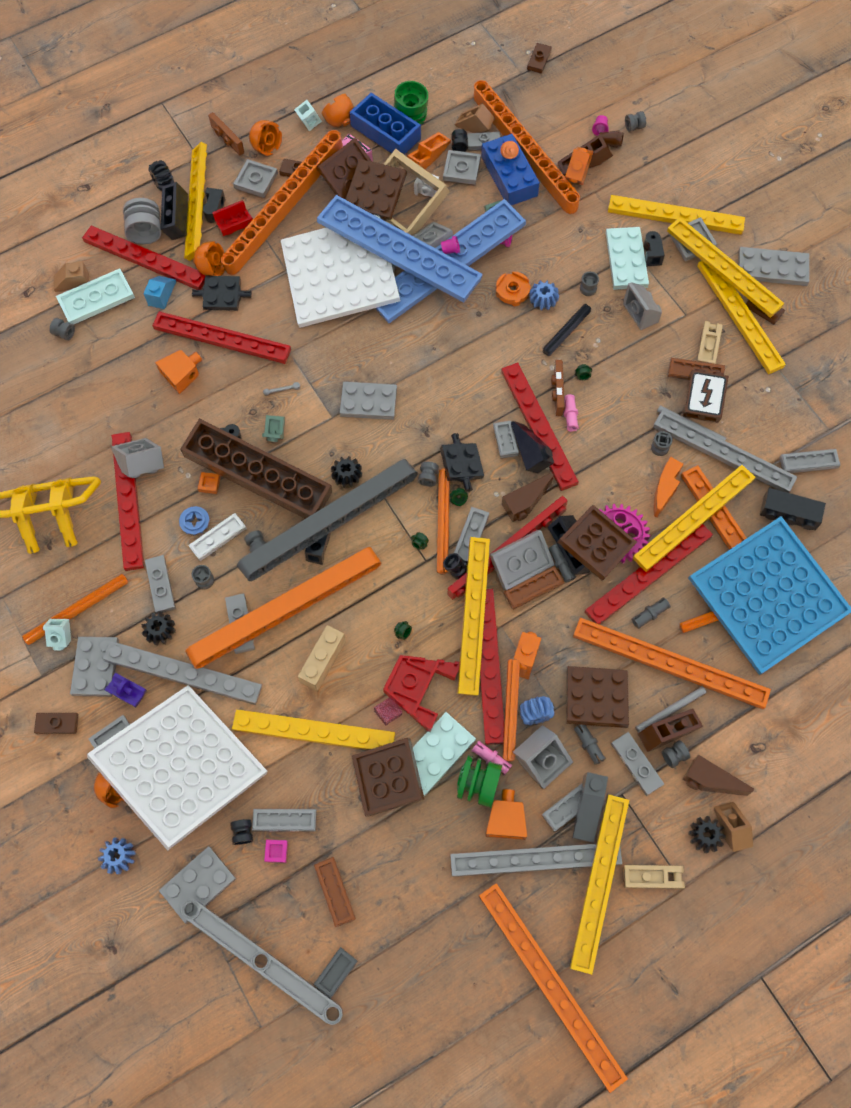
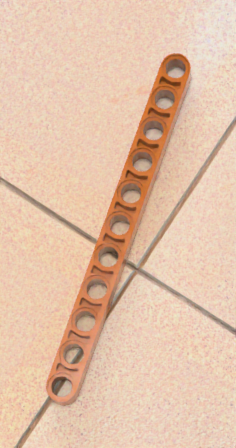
[474,80,580,214]
[221,130,343,275]
[185,547,381,669]

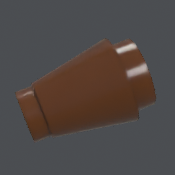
[599,130,624,148]

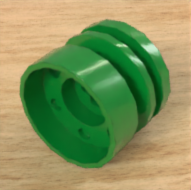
[394,81,428,125]
[457,755,503,808]

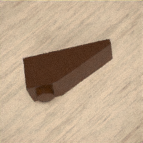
[557,134,613,176]
[502,472,554,522]
[638,709,703,752]
[683,755,754,796]

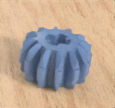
[529,280,559,310]
[519,696,554,725]
[98,837,136,875]

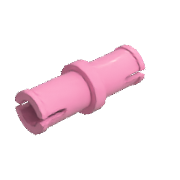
[564,394,579,432]
[472,741,512,776]

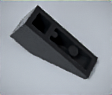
[511,421,554,474]

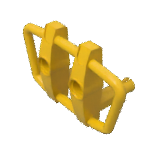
[0,476,101,554]

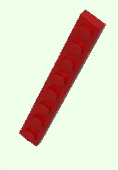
[82,225,205,290]
[152,311,291,364]
[501,362,579,491]
[111,432,144,571]
[447,495,568,600]
[585,524,713,625]
[480,589,504,745]

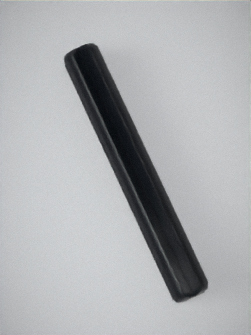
[543,304,591,356]

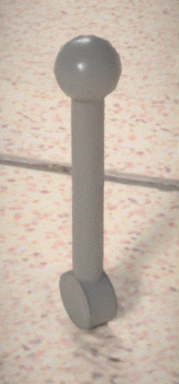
[263,382,300,396]

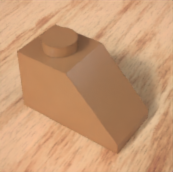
[455,103,495,133]
[54,261,89,292]
[714,802,753,852]

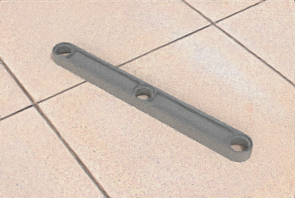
[181,899,343,1025]

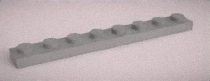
[653,410,797,493]
[103,641,262,705]
[450,844,622,877]

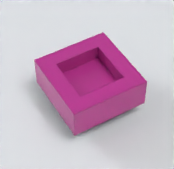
[264,840,288,863]

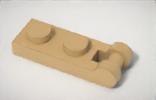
[697,321,723,364]
[623,865,685,889]

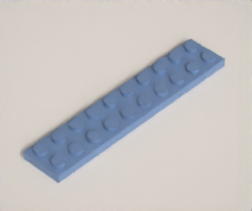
[317,195,483,303]
[375,199,526,324]

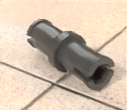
[549,544,576,583]
[631,597,671,629]
[574,725,606,765]

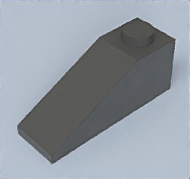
[572,772,608,843]

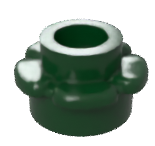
[575,364,592,381]
[450,488,468,506]
[411,532,429,550]
[394,621,412,640]

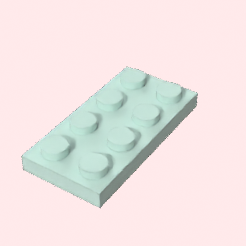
[605,227,649,290]
[56,269,135,325]
[413,712,476,797]

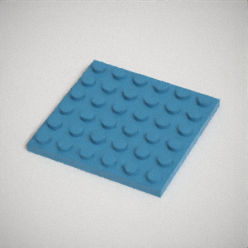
[688,516,851,675]

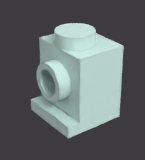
[294,100,322,131]
[43,619,71,650]

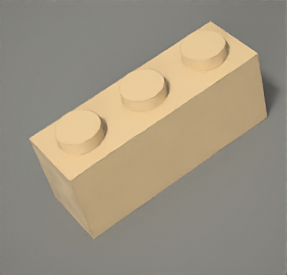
[298,625,346,692]

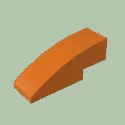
[407,132,451,169]
[654,457,684,517]

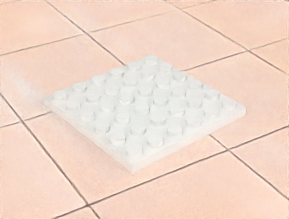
[281,215,400,328]
[87,685,267,851]

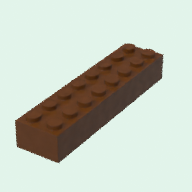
[180,418,332,519]

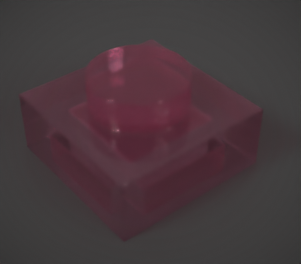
[374,697,402,726]

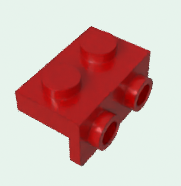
[212,200,253,236]

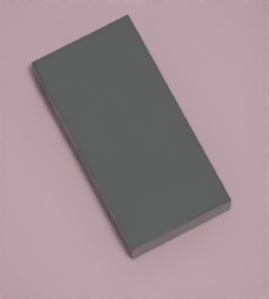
[313,947,358,998]

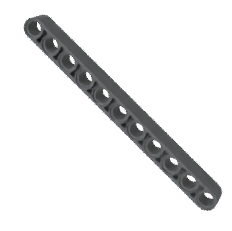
[237,459,418,581]

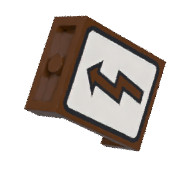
[682,369,729,423]

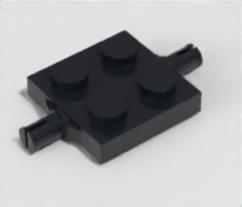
[192,276,252,311]
[440,433,484,492]

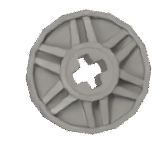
[123,198,161,245]

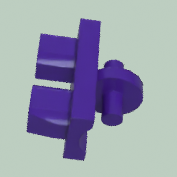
[104,673,147,708]

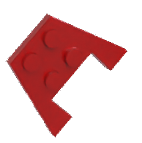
[383,655,460,732]

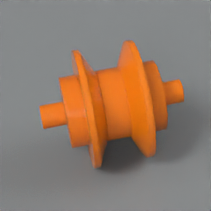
[500,141,519,159]

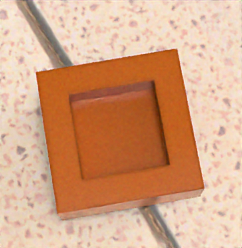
[197,472,221,494]

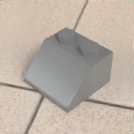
[623,282,662,330]
[111,438,164,478]
[513,725,573,789]

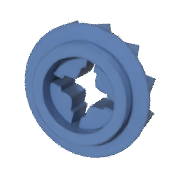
[179,506,210,536]

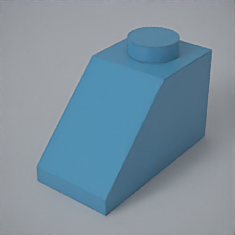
[143,276,176,309]

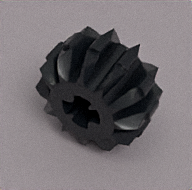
[148,160,174,191]
[331,456,362,488]
[141,612,176,646]
[688,816,726,854]

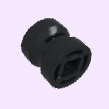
[451,129,468,152]
[443,553,467,579]
[230,819,253,845]

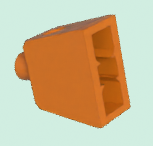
[155,350,202,394]
[486,789,527,840]

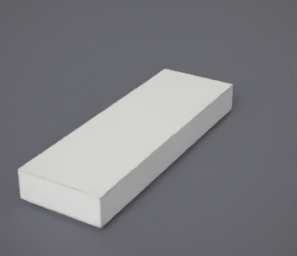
[188,513,247,561]

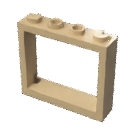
[380,149,450,236]

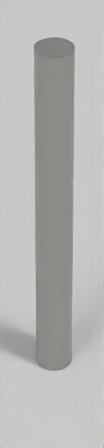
[657,405,726,441]
[635,686,706,733]

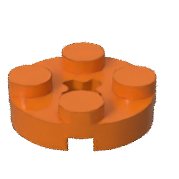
[496,272,531,306]

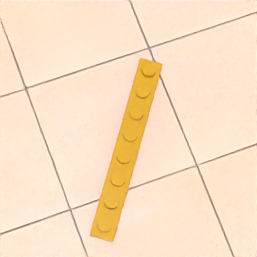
[184,142,207,261]
[608,195,745,235]
[667,217,784,318]
[697,261,786,375]
[632,465,756,572]
[457,537,490,696]
[232,709,395,750]
[570,794,629,975]

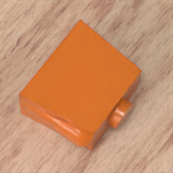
[565,147,594,185]
[514,632,541,680]

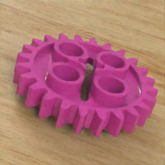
[599,504,650,564]

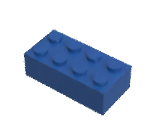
[350,92,421,155]
[481,134,540,205]

